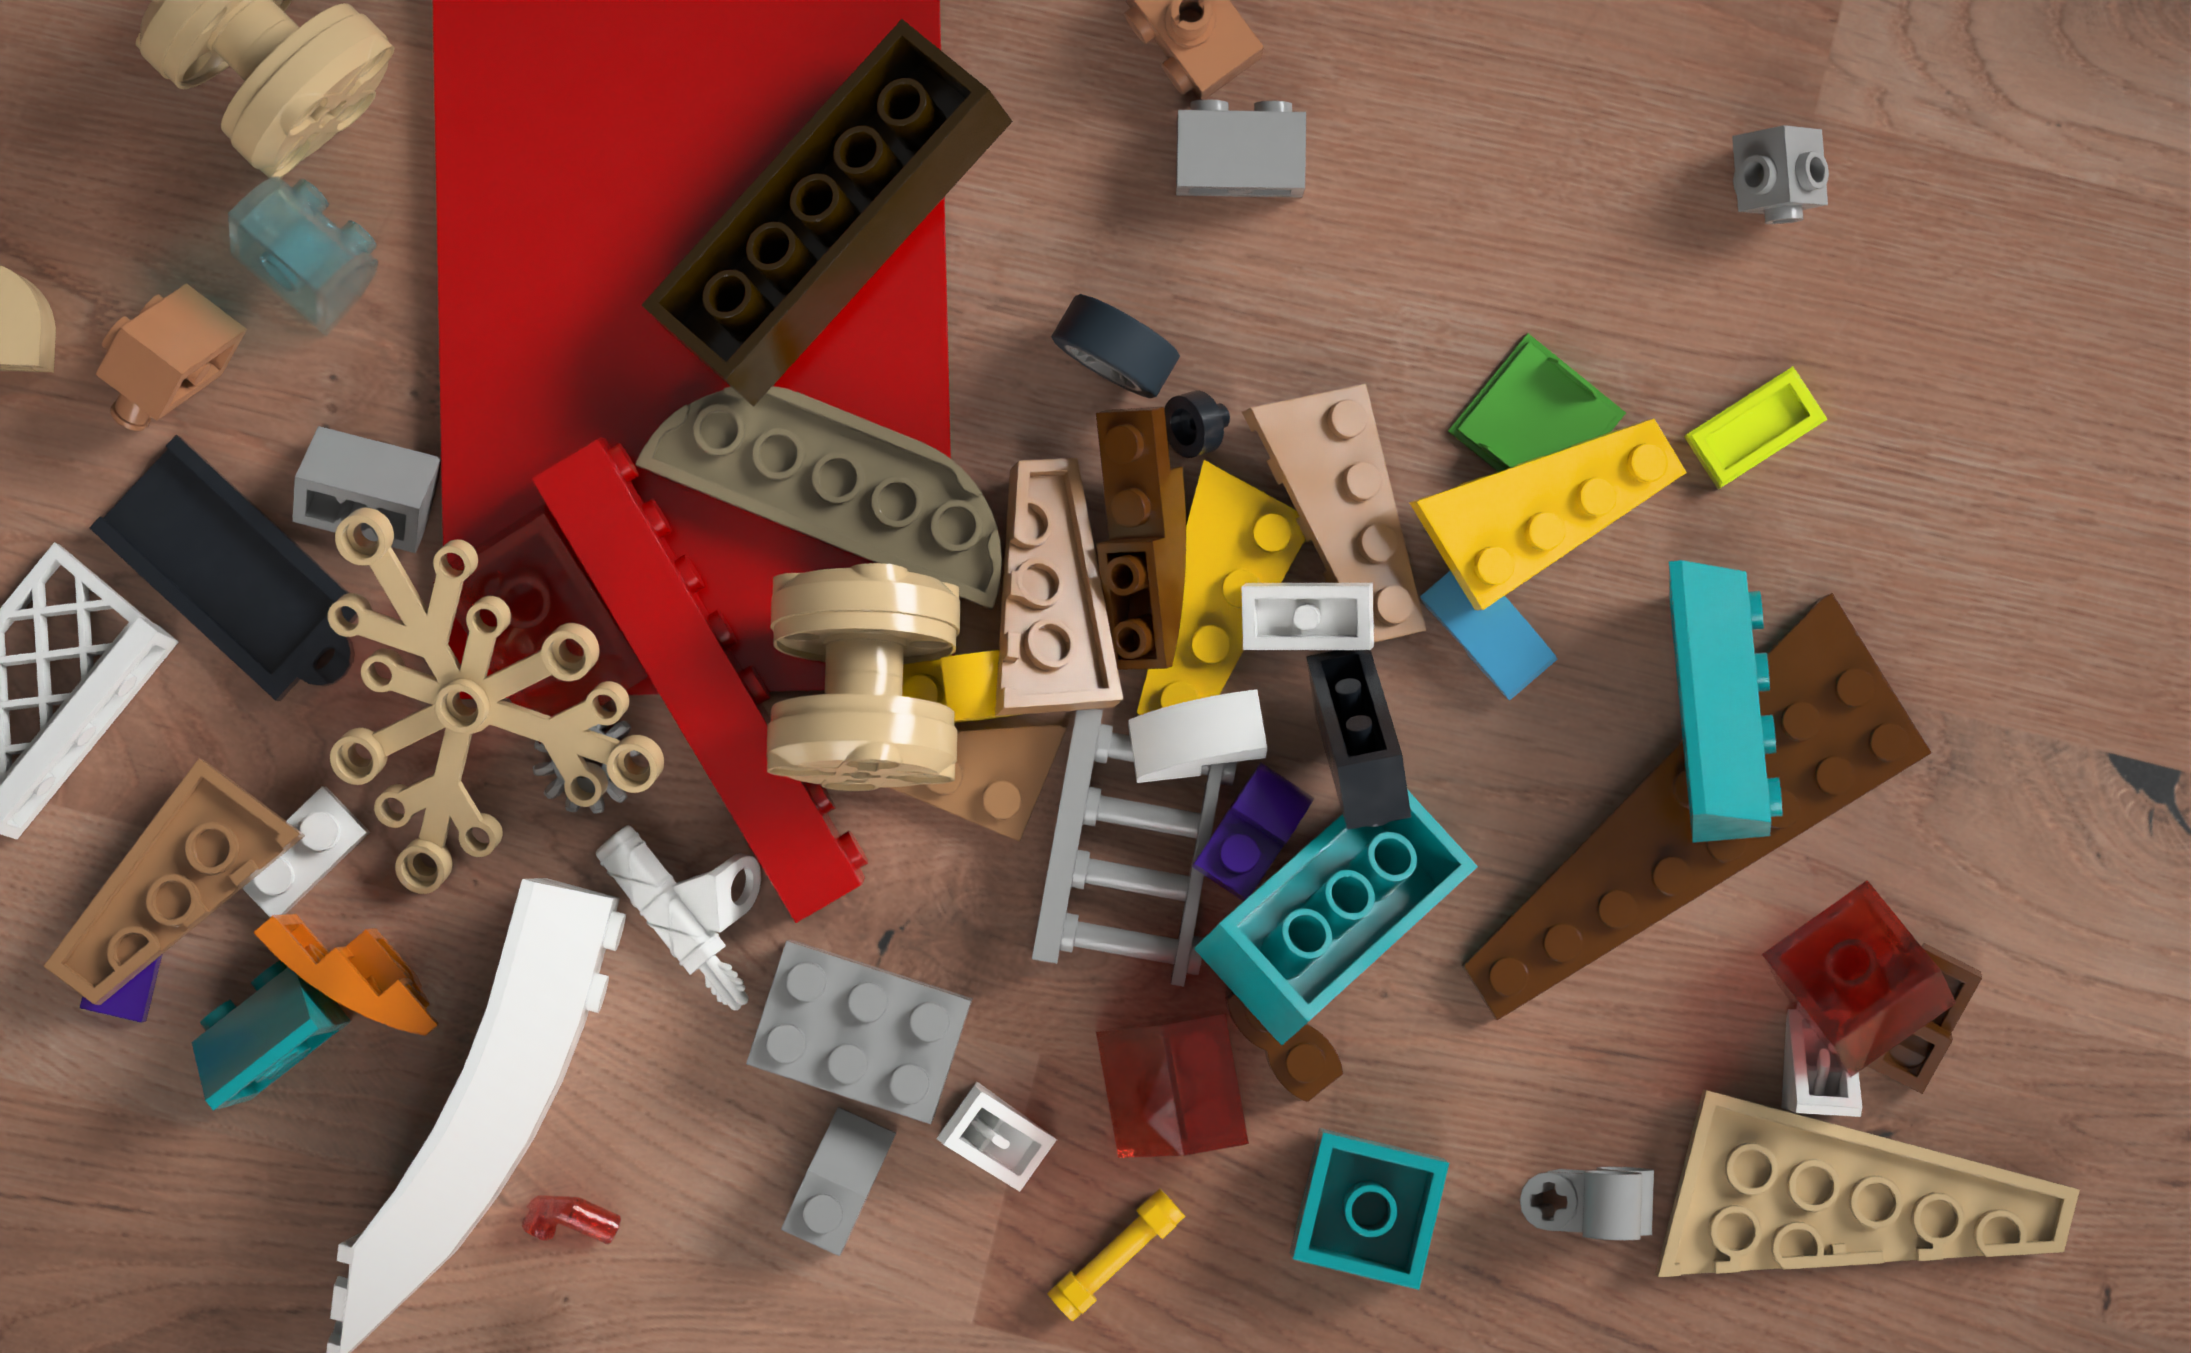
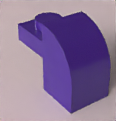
[1191,762,1314,901]

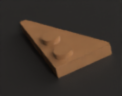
[889,725,1067,842]

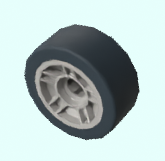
[1051,294,1180,399]

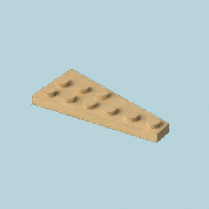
[1655,1089,2080,1277]

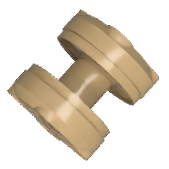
[136,0,395,181]
[767,563,960,791]

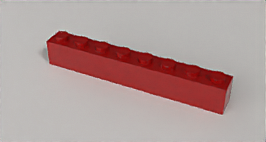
[531,437,868,923]

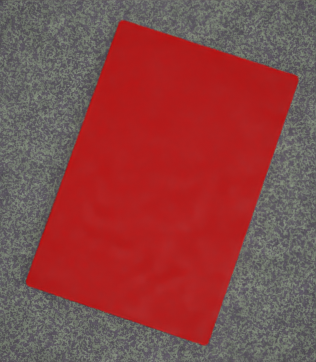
[432,0,956,700]

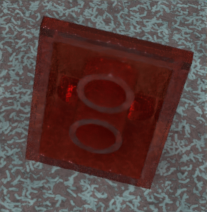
[433,503,648,744]

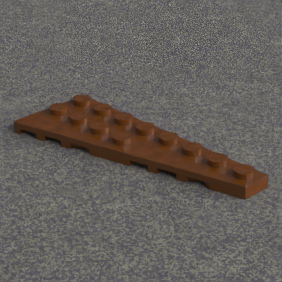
[1462,593,1932,1020]

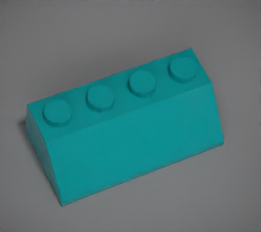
[1669,560,1783,843]

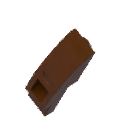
[1096,407,1186,670]

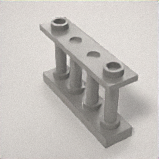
[1032,709,1237,987]

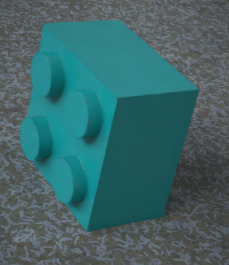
[1289,1128,1449,1290]

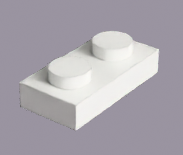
[1242,583,1374,650]
[242,786,370,917]

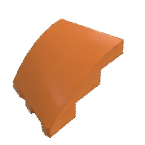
[253,914,439,1036]

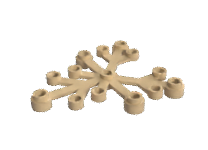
[328,508,664,894]

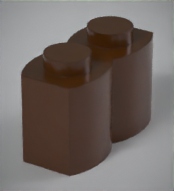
[1225,992,1343,1102]

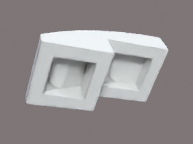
[1128,689,1267,783]

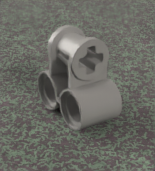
[1520,1167,1654,1240]

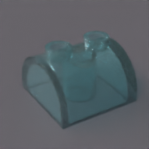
[228,176,378,336]

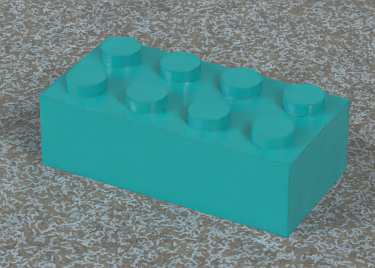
[1194,789,1478,1046]

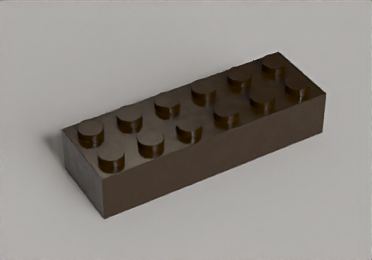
[642,19,1013,407]

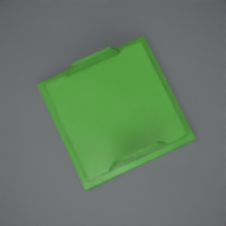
[1448,333,1626,472]

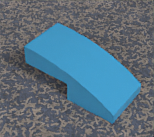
[1420,570,1558,701]

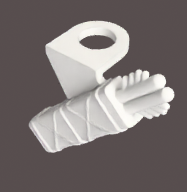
[596,825,761,1011]

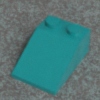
[191,961,352,1111]

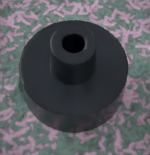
[1164,390,1230,458]

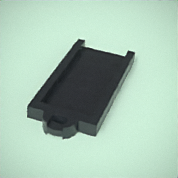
[90,435,358,701]

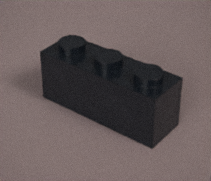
[1306,650,1411,830]

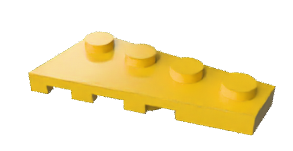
[1136,460,1305,716]

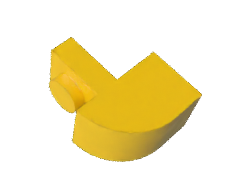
[902,650,1022,723]

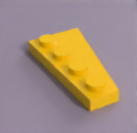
[1409,419,1687,610]

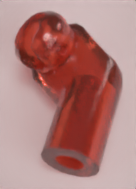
[522,1195,621,1245]

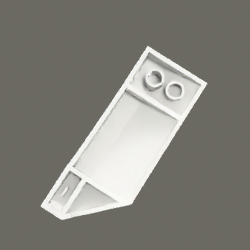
[326,878,626,1353]

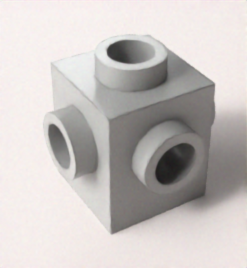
[1732,125,1829,224]

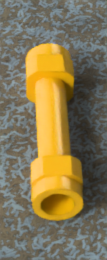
[1047,1188,1186,1321]

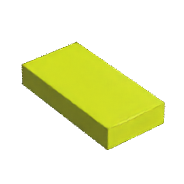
[1684,366,1828,489]

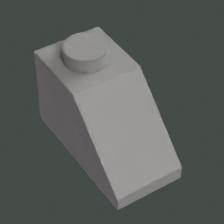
[781,1107,896,1256]

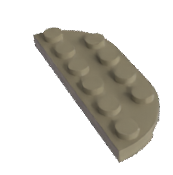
[635,386,1002,610]

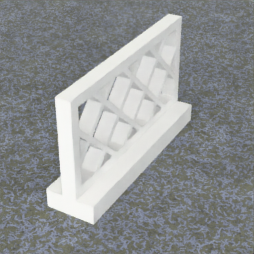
[0,542,178,839]

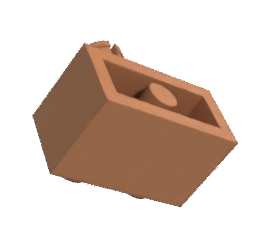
[1123,0,1264,100]
[95,283,247,431]

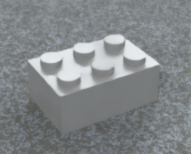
[746,940,973,1124]

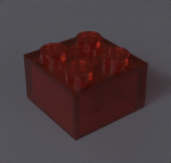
[1762,880,1956,1078]

